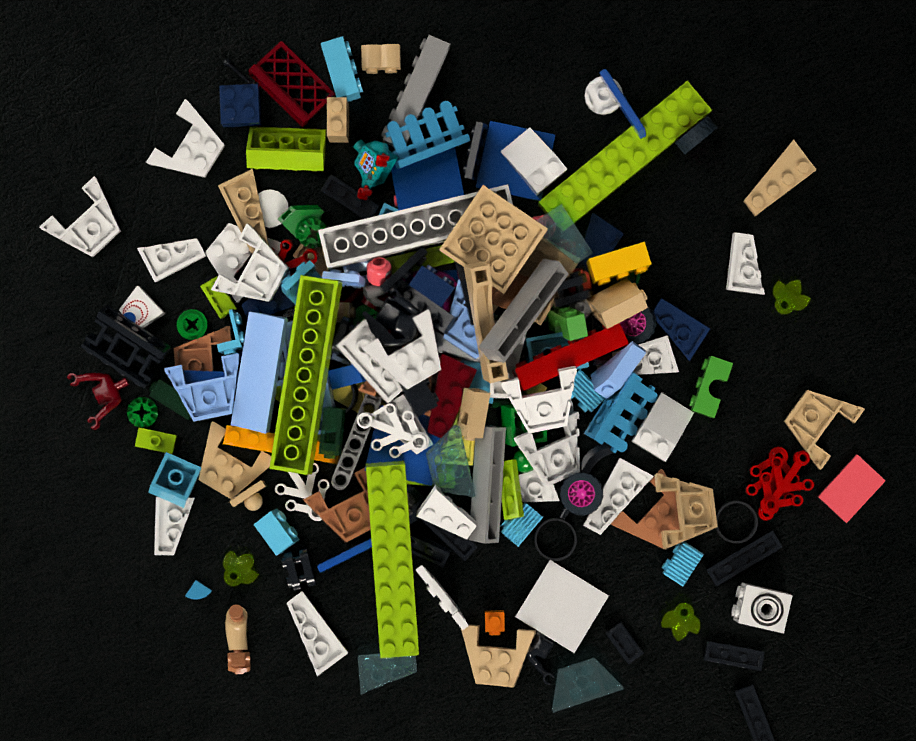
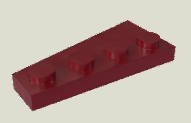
[427,354,477,440]

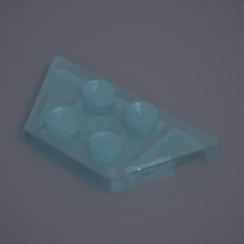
[426,425,475,497]
[552,657,623,713]

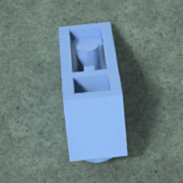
[591,341,646,399]

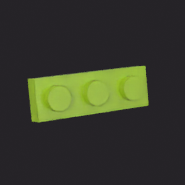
[502,459,524,520]

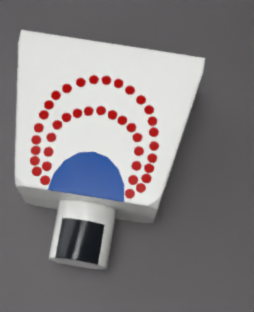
[119,286,165,328]

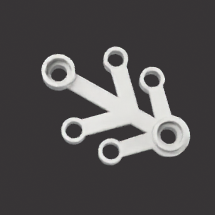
[357,403,430,458]
[275,463,330,521]

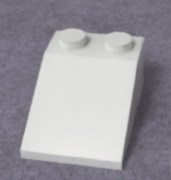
[500,128,567,196]
[631,392,694,462]

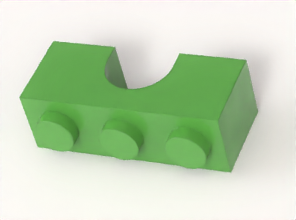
[547,304,588,341]
[689,356,733,418]

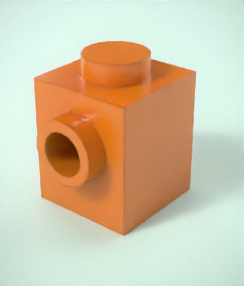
[485,610,505,635]

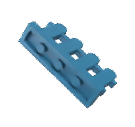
[385,101,471,169]
[584,372,658,453]

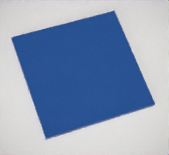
[476,121,555,201]
[391,146,464,211]
[364,405,442,486]

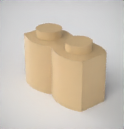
[361,44,401,74]

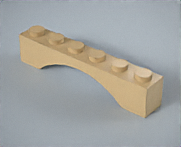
[464,262,508,383]

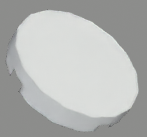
[585,77,623,115]
[258,190,289,228]

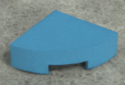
[186,580,212,599]

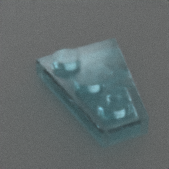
[536,204,593,264]
[358,654,417,694]

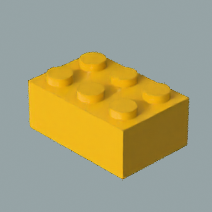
[586,242,651,286]

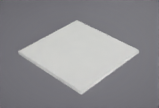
[515,560,608,653]

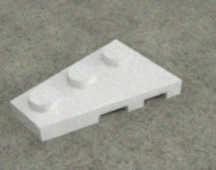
[726,233,765,295]
[371,395,433,454]
[416,485,477,539]

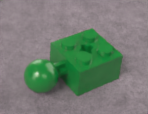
[501,404,547,473]

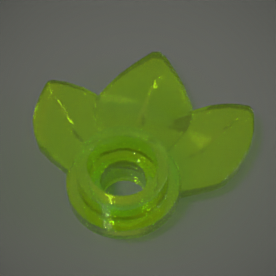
[773,280,810,314]
[223,551,258,587]
[661,603,700,641]

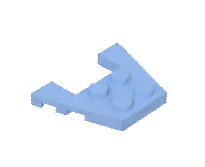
[443,280,479,359]
[164,353,240,422]

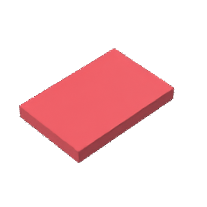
[817,455,885,523]

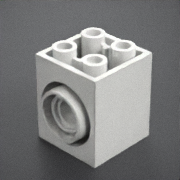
[731,582,792,633]

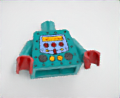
[354,140,398,200]

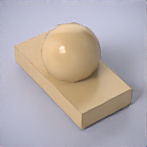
[230,480,267,511]

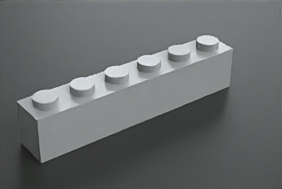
[381,35,450,147]
[479,259,569,363]
[469,425,506,544]

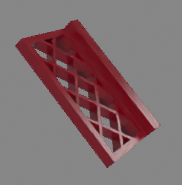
[249,41,335,128]

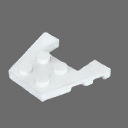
[146,99,225,178]
[40,176,121,257]
[205,223,285,303]
[211,224,289,302]
[362,309,441,389]
[501,366,577,433]
[514,411,580,486]
[416,565,469,630]

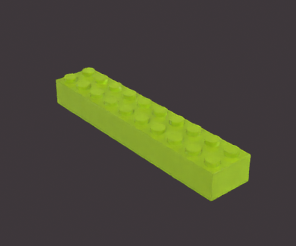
[538,81,712,233]
[269,275,343,475]
[366,461,419,658]

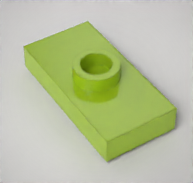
[200,276,237,319]
[135,428,177,454]

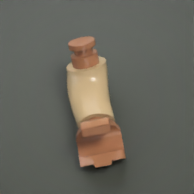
[225,605,250,674]

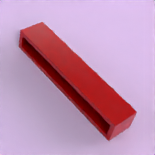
[512,323,629,392]

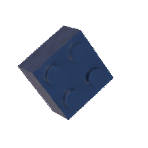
[219,84,261,127]
[409,265,456,307]

